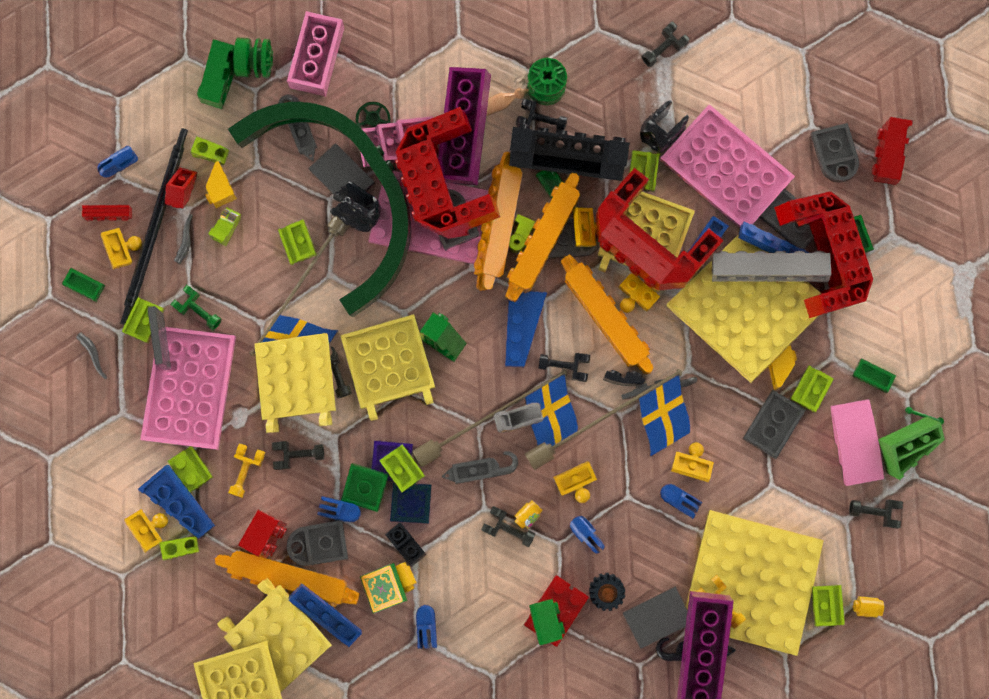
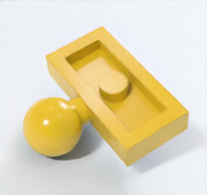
[573,208,597,247]
[100,228,142,269]
[618,273,660,313]
[671,442,714,482]
[553,461,597,503]
[124,509,168,553]

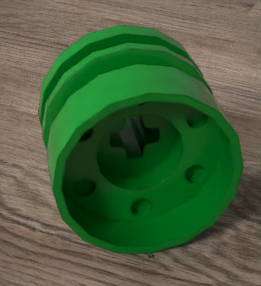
[234,37,273,79]
[527,57,567,106]

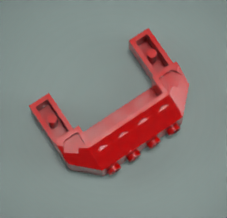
[395,107,501,239]
[596,168,724,290]
[774,191,873,318]

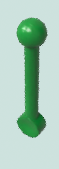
[905,407,944,425]

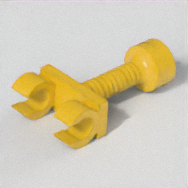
[228,443,265,498]
[696,574,746,629]

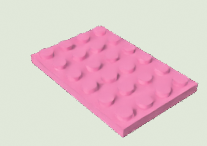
[660,105,795,228]
[369,171,488,264]
[140,327,236,450]

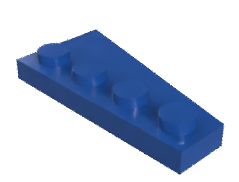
[505,291,547,368]
[137,465,215,539]

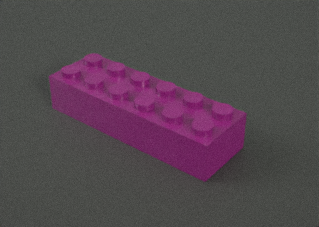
[438,67,491,186]
[677,591,734,699]

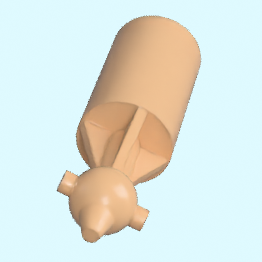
[486,88,529,117]

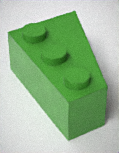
[878,417,945,480]

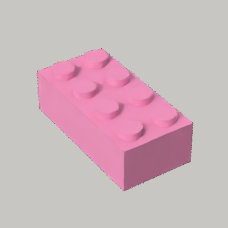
[287,11,344,97]

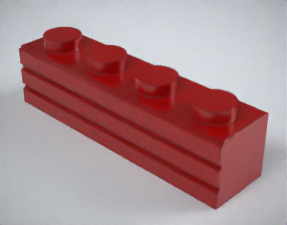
[82,205,132,221]

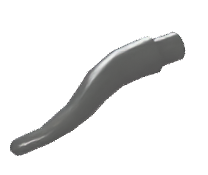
[174,214,193,264]
[76,332,107,379]

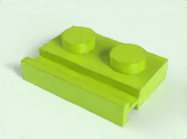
[629,150,660,192]
[278,219,317,265]
[121,297,165,343]
[790,365,834,413]
[379,444,425,493]
[168,446,214,493]
[812,585,845,626]

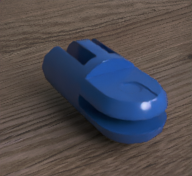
[97,146,138,178]
[660,484,703,519]
[317,496,361,522]
[570,516,605,554]
[416,605,437,649]

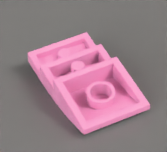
[360,116,433,167]
[830,399,884,486]

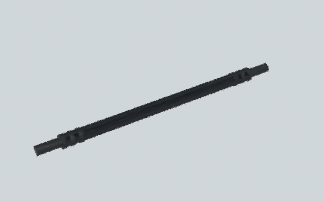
[120,128,188,325]

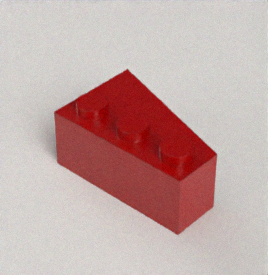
[872,117,913,185]

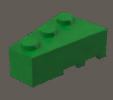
[197,39,235,109]
[420,312,467,362]

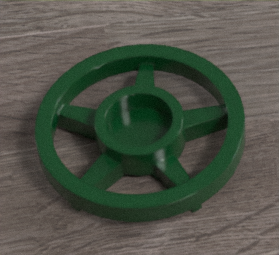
[356,102,391,129]

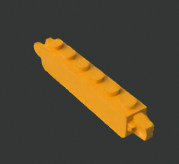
[474,152,523,291]
[505,173,580,302]
[560,254,654,375]
[214,550,360,607]

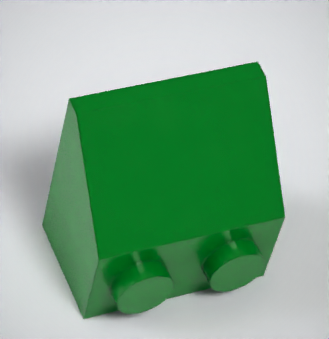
[529,599,565,645]

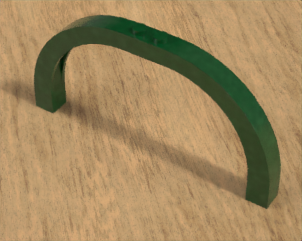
[228,102,411,317]

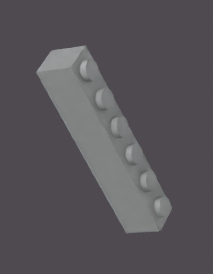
[712,251,831,282]

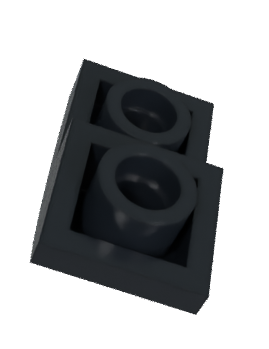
[603,370,645,386]
[385,522,427,567]

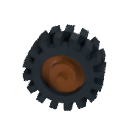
[589,573,625,611]

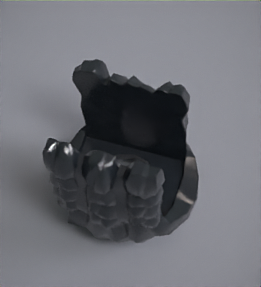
[640,100,689,153]
[330,181,382,232]

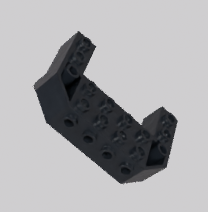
[509,124,630,181]

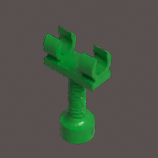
[170,285,222,331]

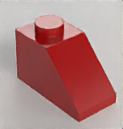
[165,167,198,209]

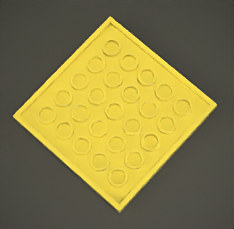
[667,234,821,383]
[686,510,824,656]

